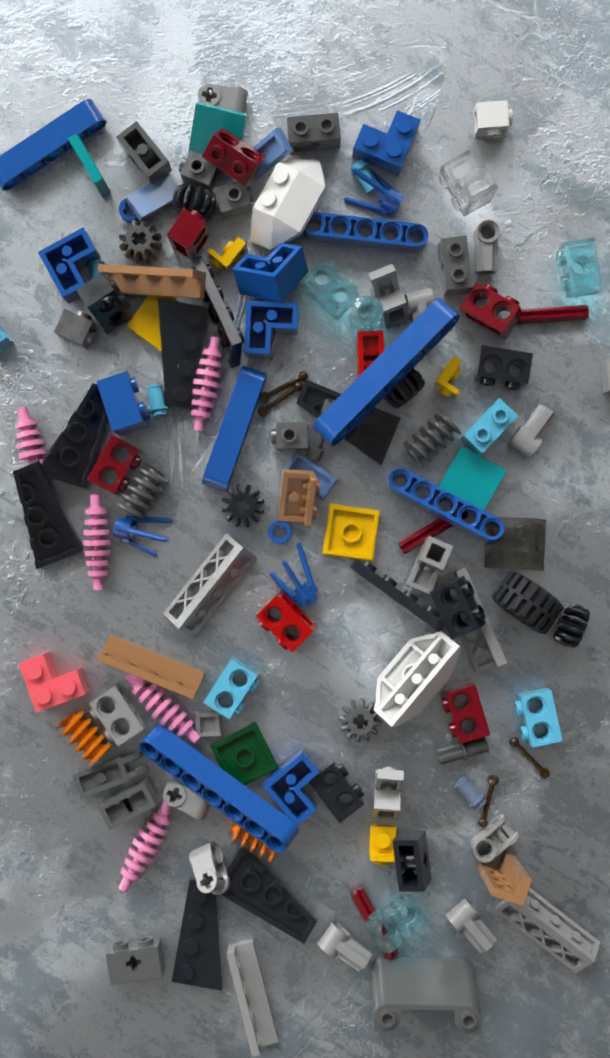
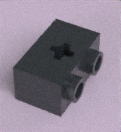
[393,830,432,892]

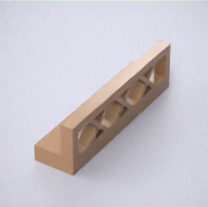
[98,264,206,299]
[97,634,205,699]
[476,850,532,906]

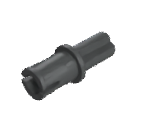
[436,737,489,764]

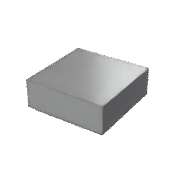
[195,710,222,738]

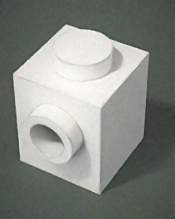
[473,100,513,139]

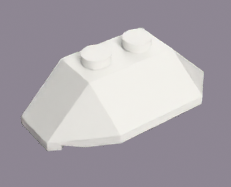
[250,153,327,252]
[374,631,461,728]

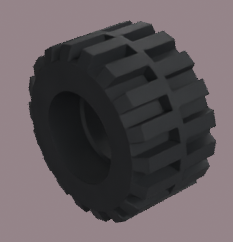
[492,571,564,634]

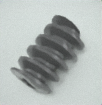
[404,412,461,469]
[115,461,170,519]

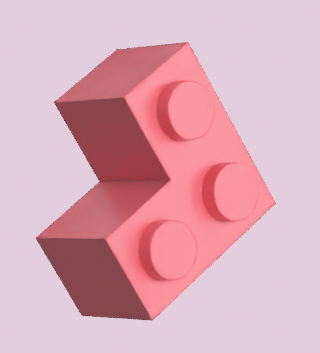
[19,652,91,712]

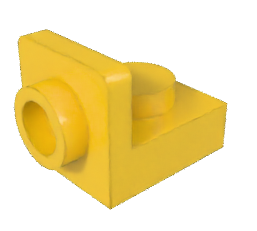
[207,237,248,273]
[433,356,462,399]
[369,824,396,866]

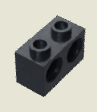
[76,273,133,335]
[474,345,533,390]
[430,576,486,640]
[309,759,365,823]

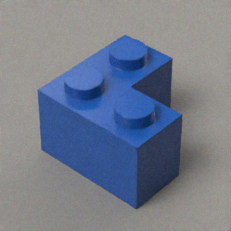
[352,110,421,177]
[38,227,101,304]
[232,243,309,302]
[244,301,299,359]
[96,371,151,436]
[263,748,320,826]

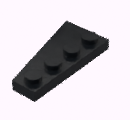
[192,256,244,368]
[157,298,209,409]
[296,380,401,466]
[41,383,108,489]
[13,458,84,570]
[350,559,444,632]
[221,846,317,944]
[171,877,223,991]

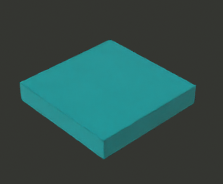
[188,102,248,155]
[68,134,111,198]
[439,445,507,510]

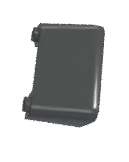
[370,956,482,1033]

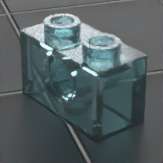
[556,238,602,298]

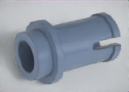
[454,776,487,811]

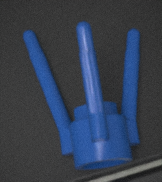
[344,168,404,216]
[113,515,172,557]
[270,542,318,608]

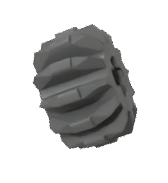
[119,219,163,264]
[338,698,382,743]

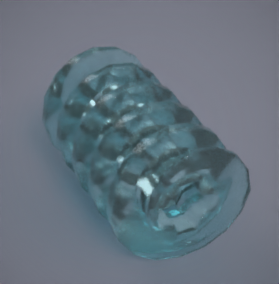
[348,296,384,333]

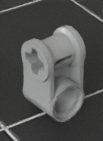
[198,83,248,113]
[163,779,211,820]
[469,814,520,863]
[189,841,230,895]

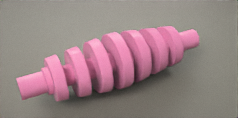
[191,337,224,432]
[15,407,50,480]
[83,494,111,590]
[125,674,201,744]
[118,801,172,892]

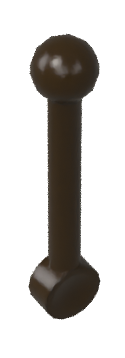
[260,371,308,402]
[258,382,303,417]
[509,737,550,778]
[478,775,499,828]

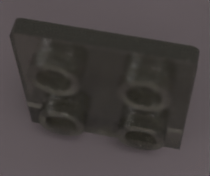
[484,517,546,571]

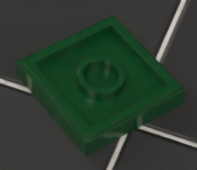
[210,721,279,786]

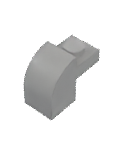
[368,264,410,329]
[406,536,453,595]
[372,767,404,820]

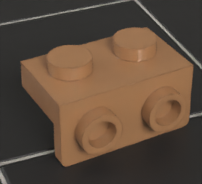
[277,469,320,528]

